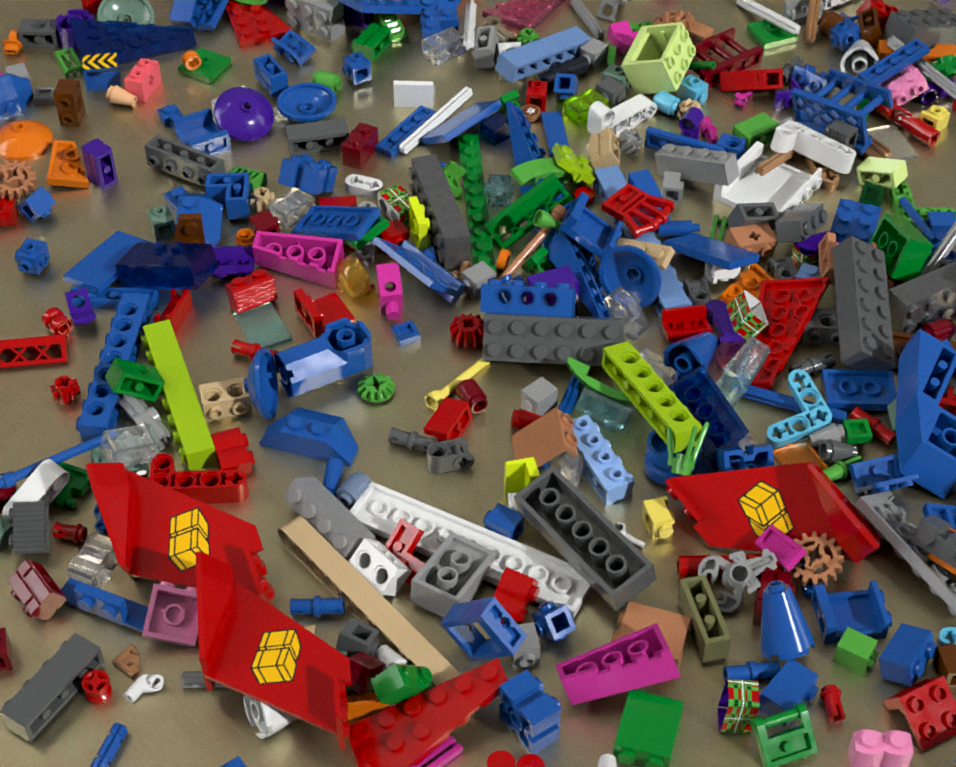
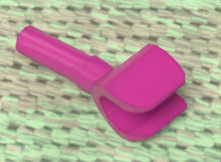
[733,90,753,107]

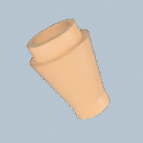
[106,85,137,107]

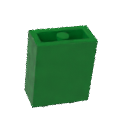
[613,689,684,767]

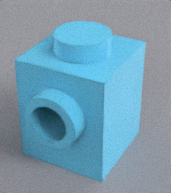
[676,74,709,104]

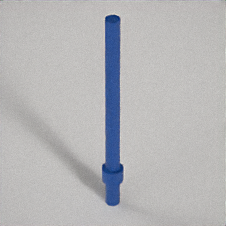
[0,429,118,489]

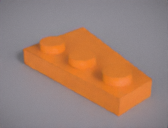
[47,140,89,189]
[717,263,775,305]

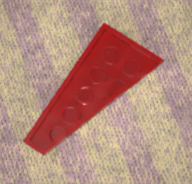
[225,0,294,48]
[747,277,830,389]
[349,658,508,767]

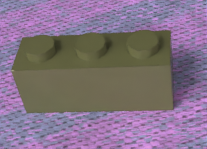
[677,575,732,663]

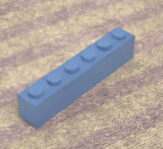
[495,26,592,83]

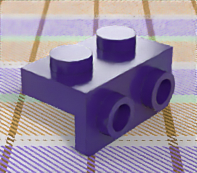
[208,246,255,278]

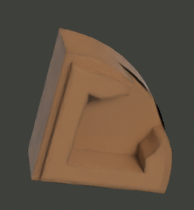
[112,643,141,680]

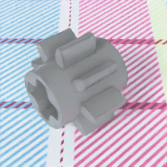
[618,129,642,155]

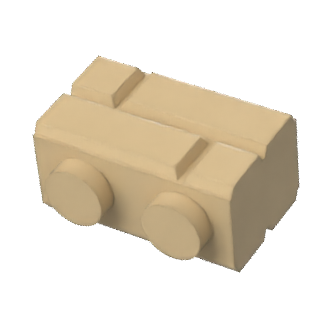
[587,127,620,170]

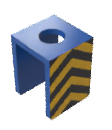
[83,52,121,91]

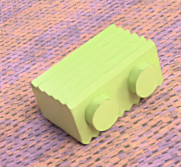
[856,157,908,189]

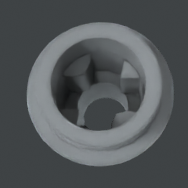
[808,423,846,448]

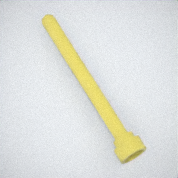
[424,358,492,411]

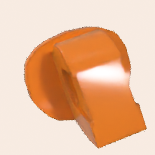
[3,30,23,55]

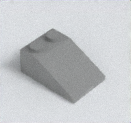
[410,532,497,618]

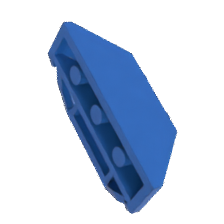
[0,73,34,121]
[175,193,223,253]
[259,407,359,467]

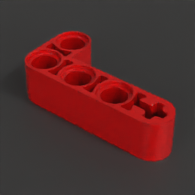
[149,453,249,504]

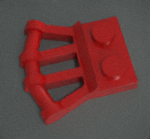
[601,183,675,239]

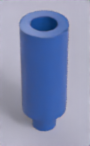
[656,220,700,237]
[322,458,344,498]

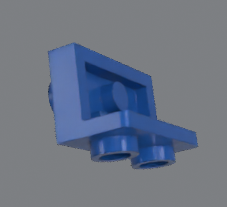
[270,29,316,66]
[788,64,831,93]

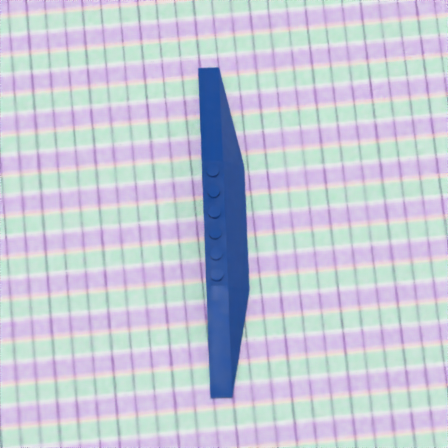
[506,100,612,317]

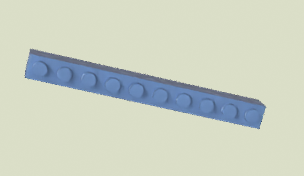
[593,165,692,319]

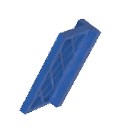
[792,88,873,156]
[373,237,466,304]

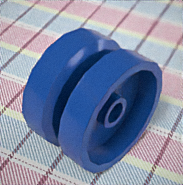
[643,430,701,486]

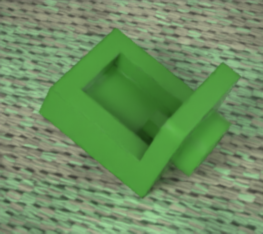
[443,161,466,198]

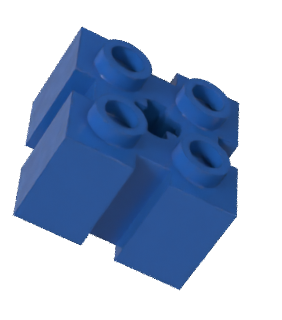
[278,154,338,195]
[716,443,774,471]
[499,669,561,754]

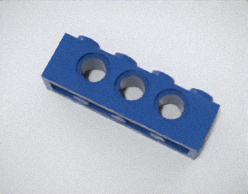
[480,279,576,317]

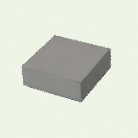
[34,87,55,106]

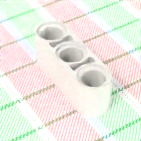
[2,459,70,516]

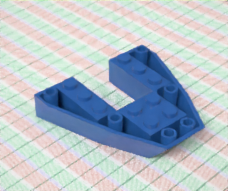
[895,329,956,499]

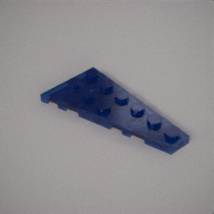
[69,17,197,65]

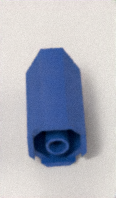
[273,318,373,398]

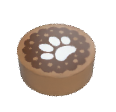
[521,105,540,122]

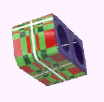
[791,231,841,270]
[718,679,760,735]

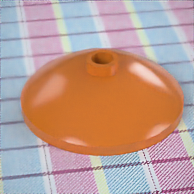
[0,119,53,161]

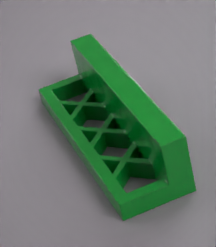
[484,173,573,249]

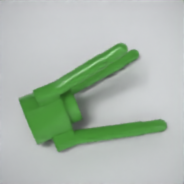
[667,422,709,476]

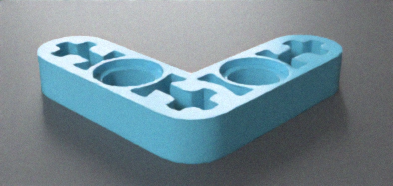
[766,369,832,448]

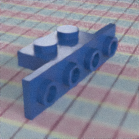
[61,578,148,632]

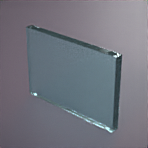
[233,302,292,349]

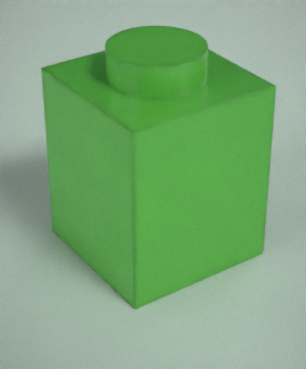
[833,627,879,675]

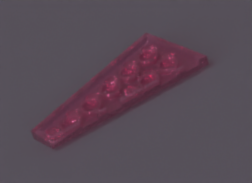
[482,0,565,31]

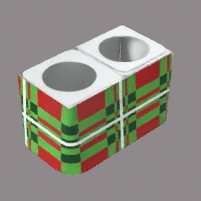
[377,183,412,227]
[726,290,769,342]

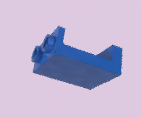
[173,108,231,156]
[559,191,623,259]
[810,581,892,644]

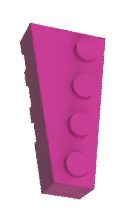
[252,231,344,289]
[556,623,681,705]

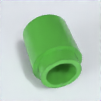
[312,70,342,93]

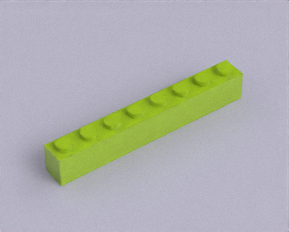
[140,319,217,471]

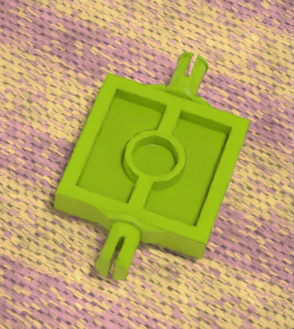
[552,143,595,185]

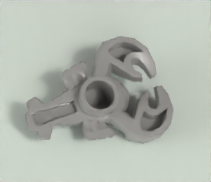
[698,548,777,613]

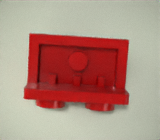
[661,305,713,343]

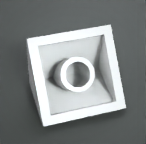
[393,80,435,108]

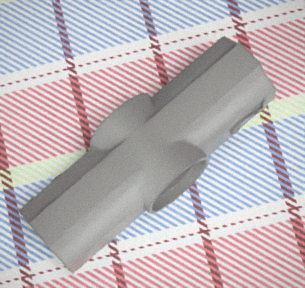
[119,395,173,451]

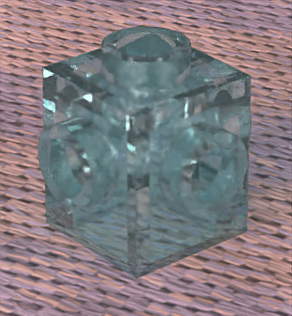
[484,174,515,207]

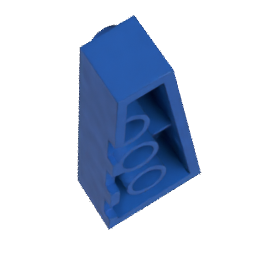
[169,0,208,30]

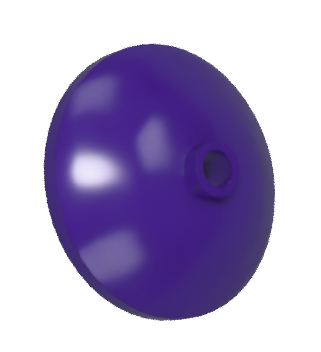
[214,87,274,142]

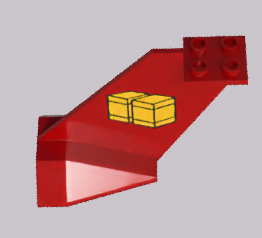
[665,461,882,564]
[85,463,276,607]
[196,551,351,750]

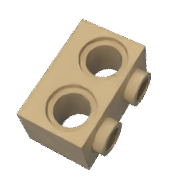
[198,377,252,421]

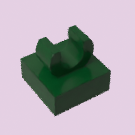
[859,181,887,207]

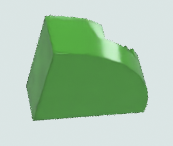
[607,46,617,65]

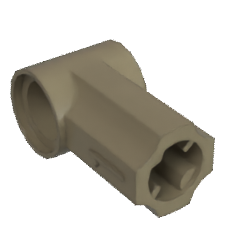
[484,15,516,43]

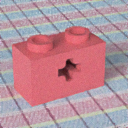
[124,58,162,103]

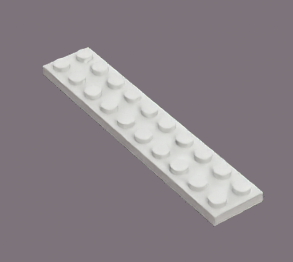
[350,481,592,618]

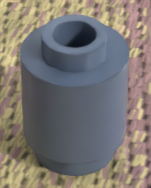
[336,472,371,508]

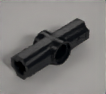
[533,56,589,88]

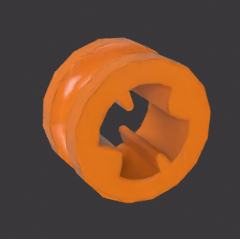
[182,50,202,70]

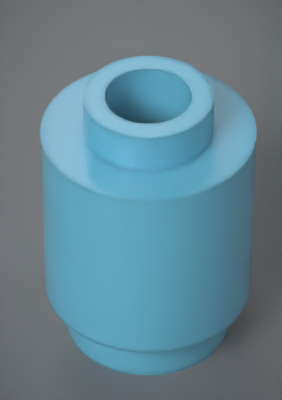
[653,91,682,116]

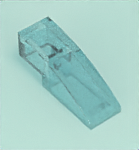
[708,336,771,412]

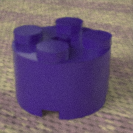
[55,9,97,51]

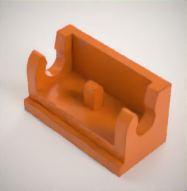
[347,692,389,723]

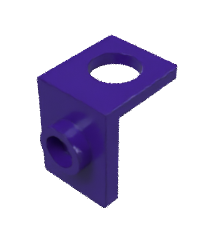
[773,77,802,110]
[65,287,97,325]

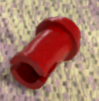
[52,522,88,544]
[819,685,846,723]

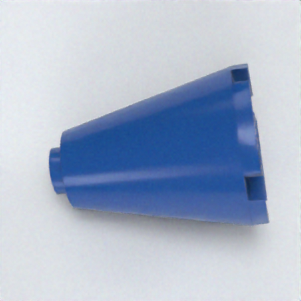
[662,332,719,386]
[760,580,815,660]

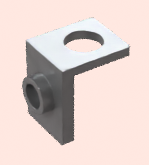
[597,0,625,21]

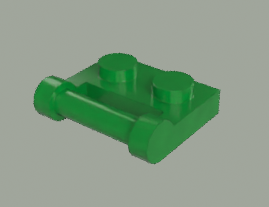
[750,702,818,767]

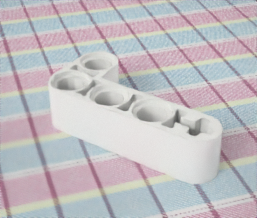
[587,94,657,136]
[770,121,856,174]

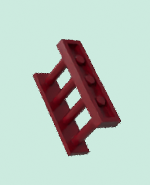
[691,28,763,89]

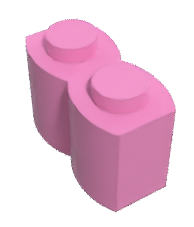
[848,729,914,767]

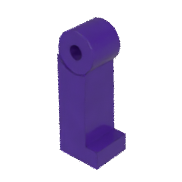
[706,300,744,358]

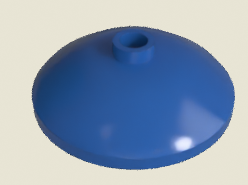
[277,82,337,123]
[599,245,662,309]
[244,348,278,419]

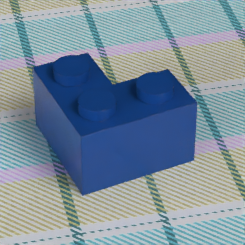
[419,8,459,51]
[205,172,251,220]

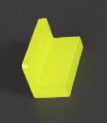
[504,457,540,498]

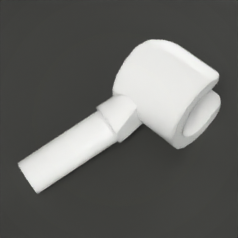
[615,522,646,549]

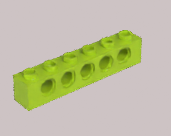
[602,341,702,453]

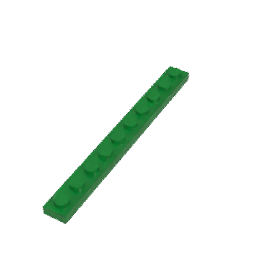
[458,134,496,272]

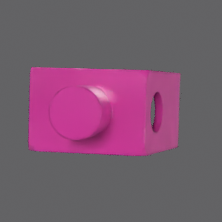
[376,263,403,320]

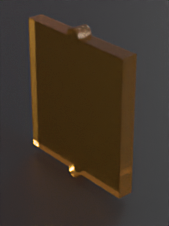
[773,440,828,470]

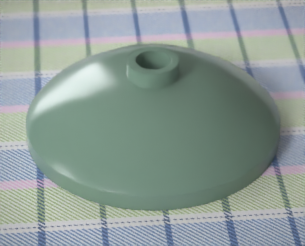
[97,0,155,43]

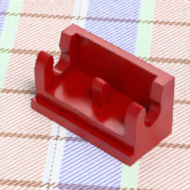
[154,286,193,335]
[423,397,473,442]

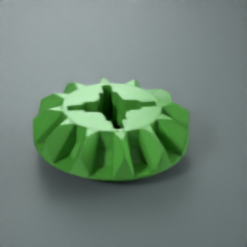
[358,372,395,403]

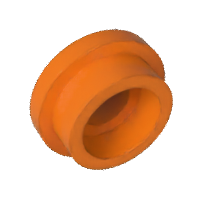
[235,228,255,246]

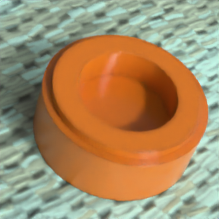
[496,248,511,271]

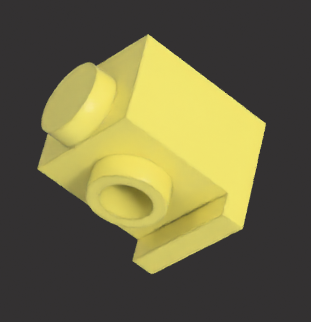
[919,105,950,131]
[641,496,675,540]

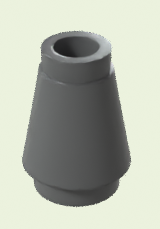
[819,439,858,463]

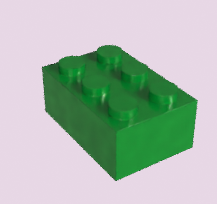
[869,212,933,282]

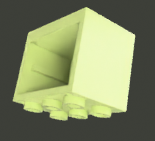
[621,22,696,95]

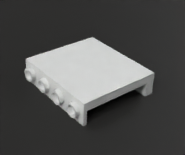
[713,141,823,217]

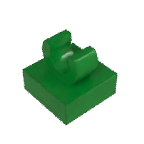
[497,89,521,115]
[521,246,551,274]
[842,419,873,446]

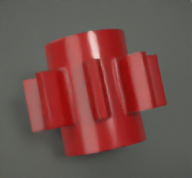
[50,376,81,405]

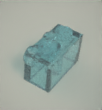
[574,388,634,432]

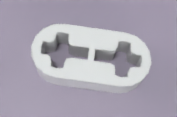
[345,174,383,199]

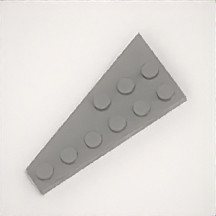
[854,491,956,617]

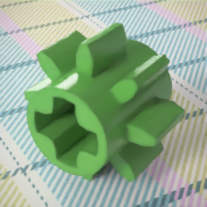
[517,28,539,46]

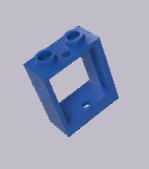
[440,597,527,662]

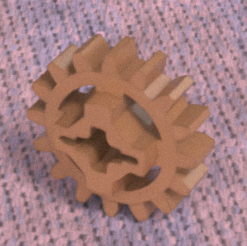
[653,10,694,29]
[0,160,37,201]
[788,531,844,587]

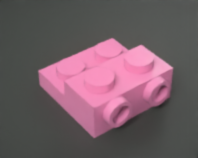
[878,64,929,106]
[142,582,198,648]

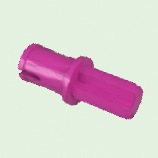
[700,116,719,145]

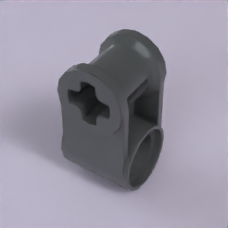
[766,256,797,280]
[682,277,711,307]
[426,437,475,474]

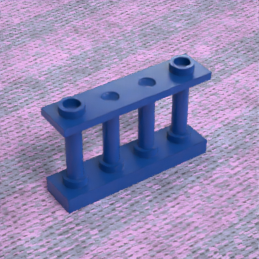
[799,68,894,124]

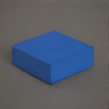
[391,320,421,346]

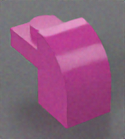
[606,20,639,56]

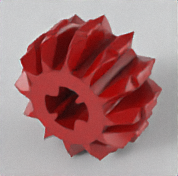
[449,313,484,350]

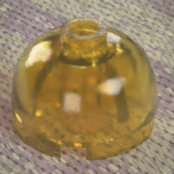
[335,253,377,298]

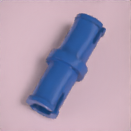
[290,596,345,617]
[723,660,780,682]

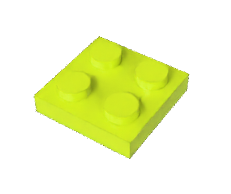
[408,196,431,251]

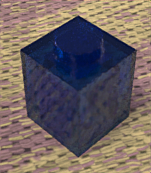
[480,111,511,146]

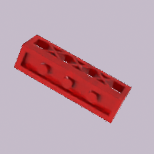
[0,334,69,368]

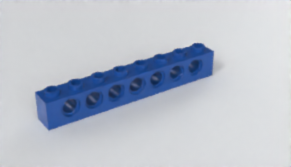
[76,293,153,443]

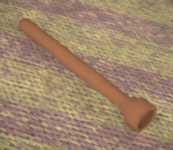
[498,204,567,279]

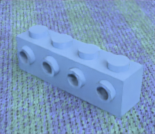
[571,414,635,507]

